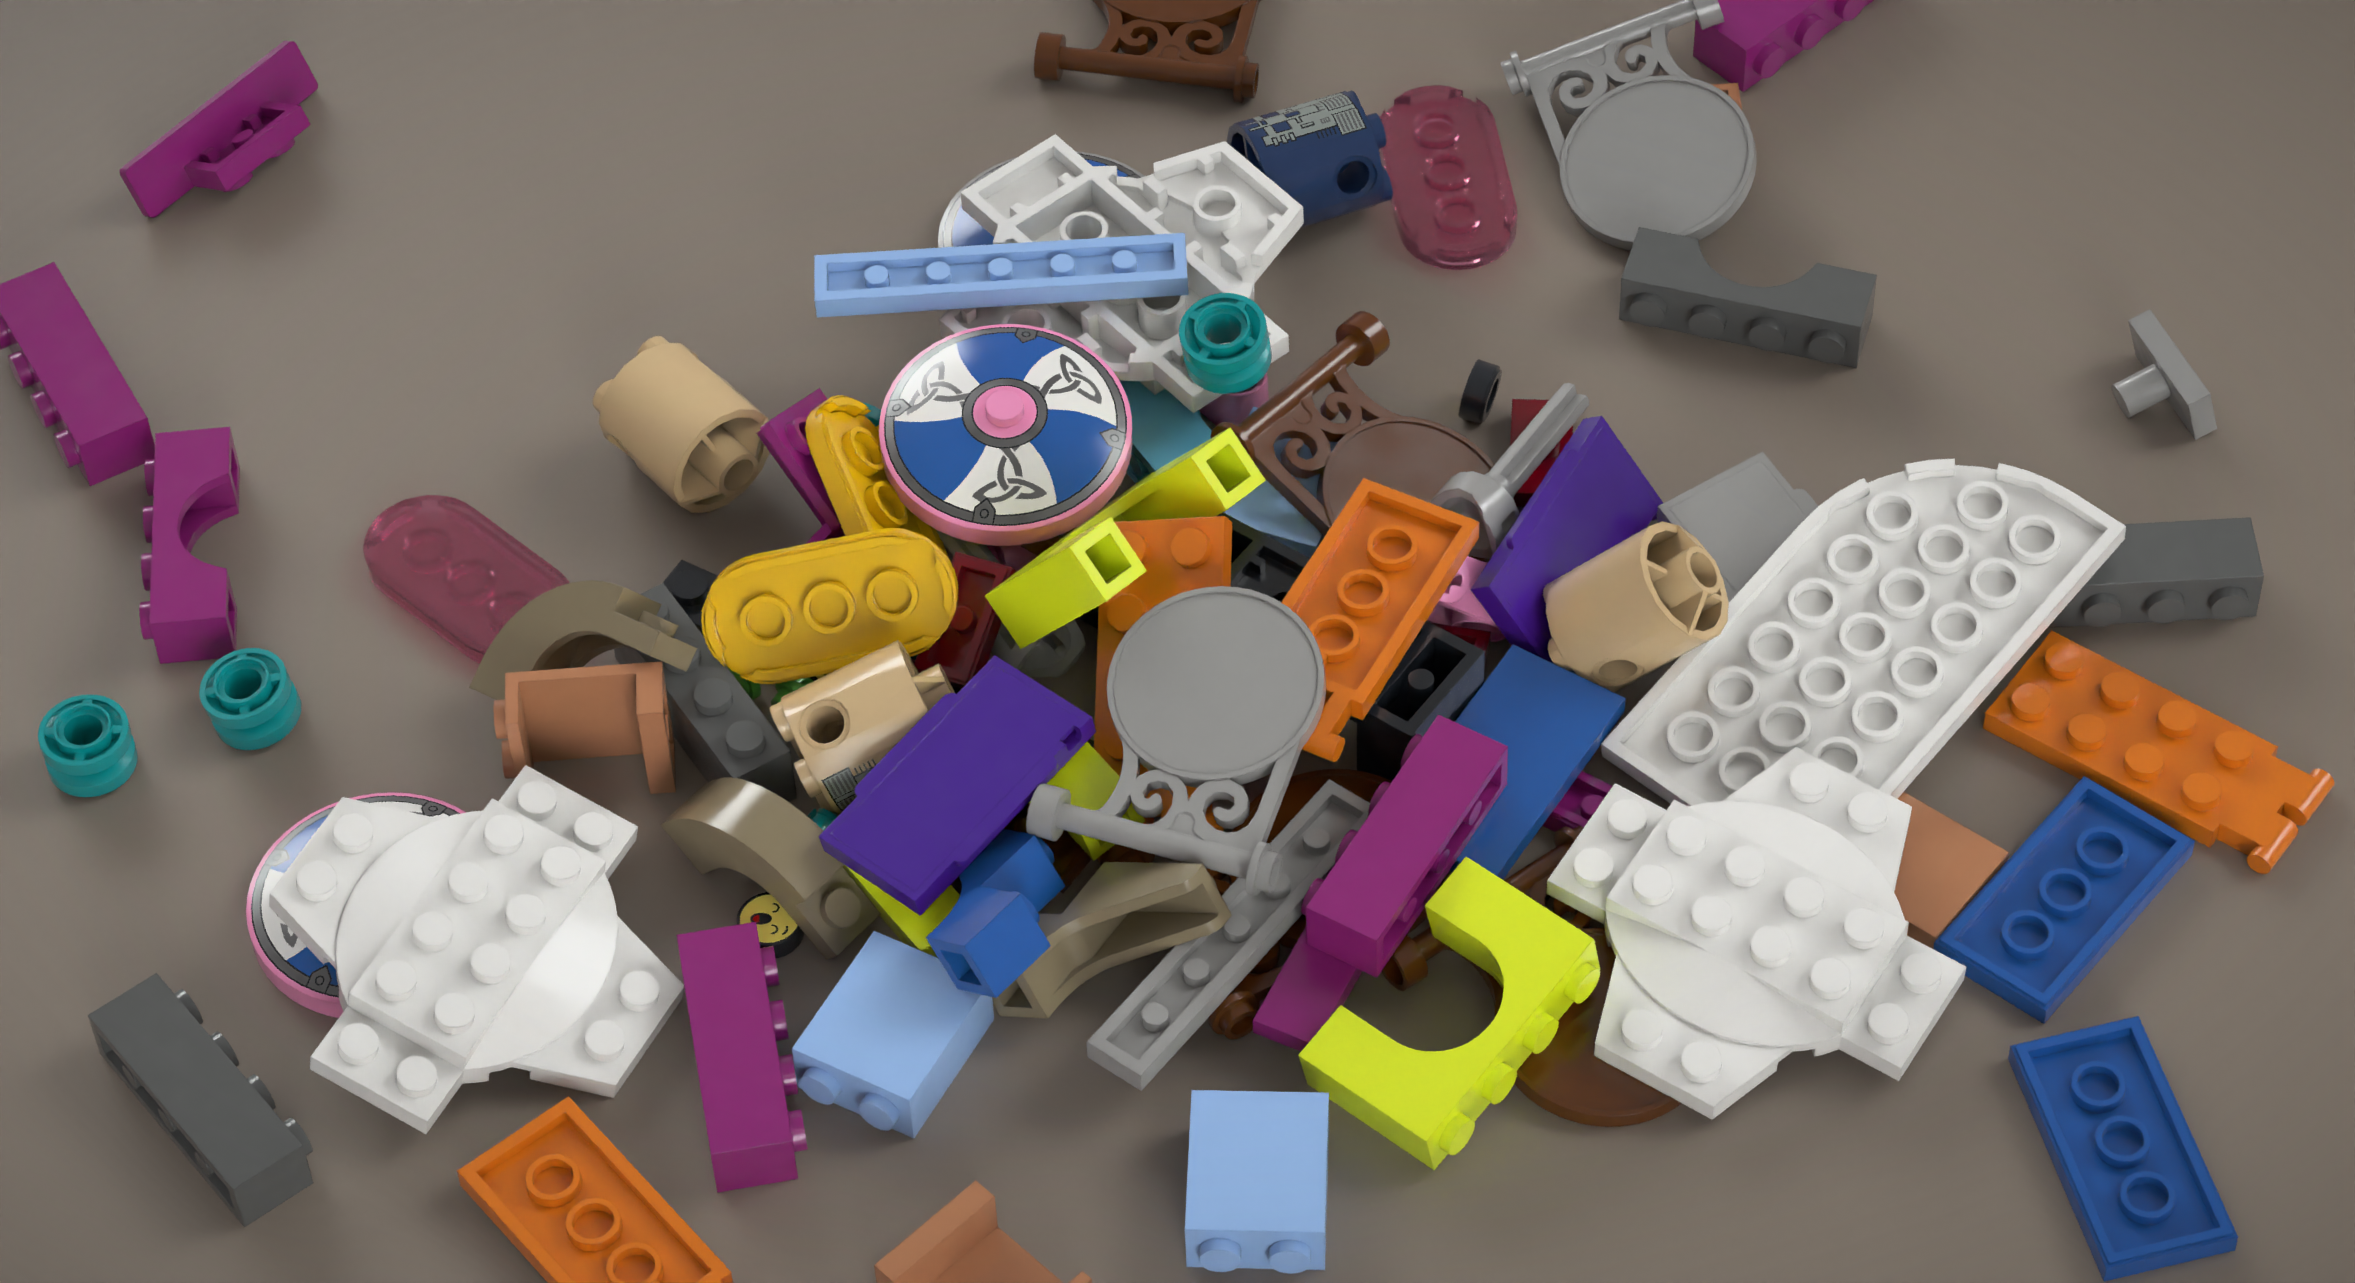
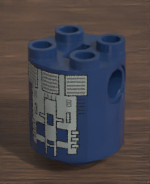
[1227,91,1393,228]

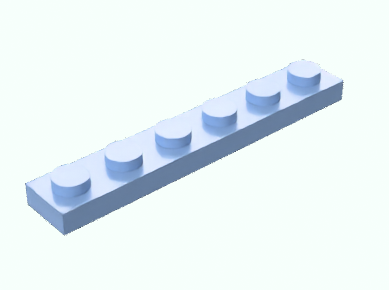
[814,233,1189,318]

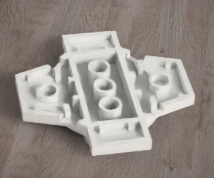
[939,134,1304,413]
[1547,747,1966,1119]
[269,765,684,1134]

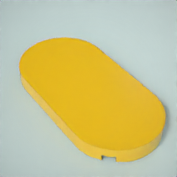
[805,395,951,562]
[701,528,958,684]

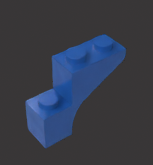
[926,829,1065,998]

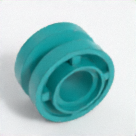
[1179,293,1272,394]
[199,648,302,750]
[38,694,138,797]

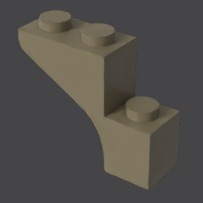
[992,862,1232,1018]

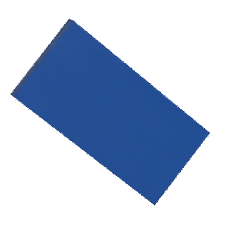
[1449,645,1626,880]
[1933,776,2195,1024]
[2008,1016,2238,1282]

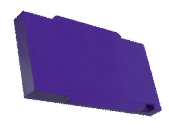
[1470,415,1663,664]
[818,655,1096,916]

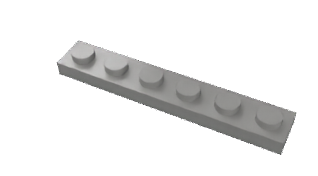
[1087,779,1370,1091]

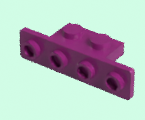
[120,41,318,218]

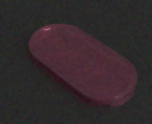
[1379,85,1517,270]
[363,495,569,663]

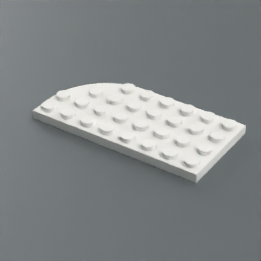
[1601,458,2126,807]

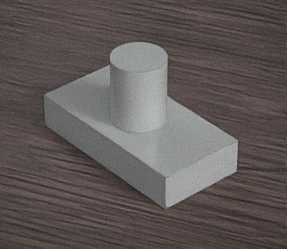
[2111,309,2217,440]

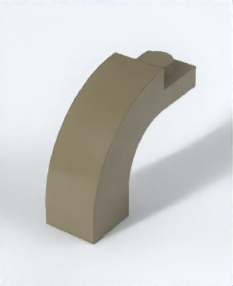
[469,580,697,700]
[660,777,881,959]

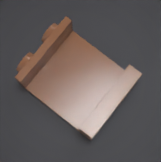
[493,661,676,794]
[874,1180,1092,1283]

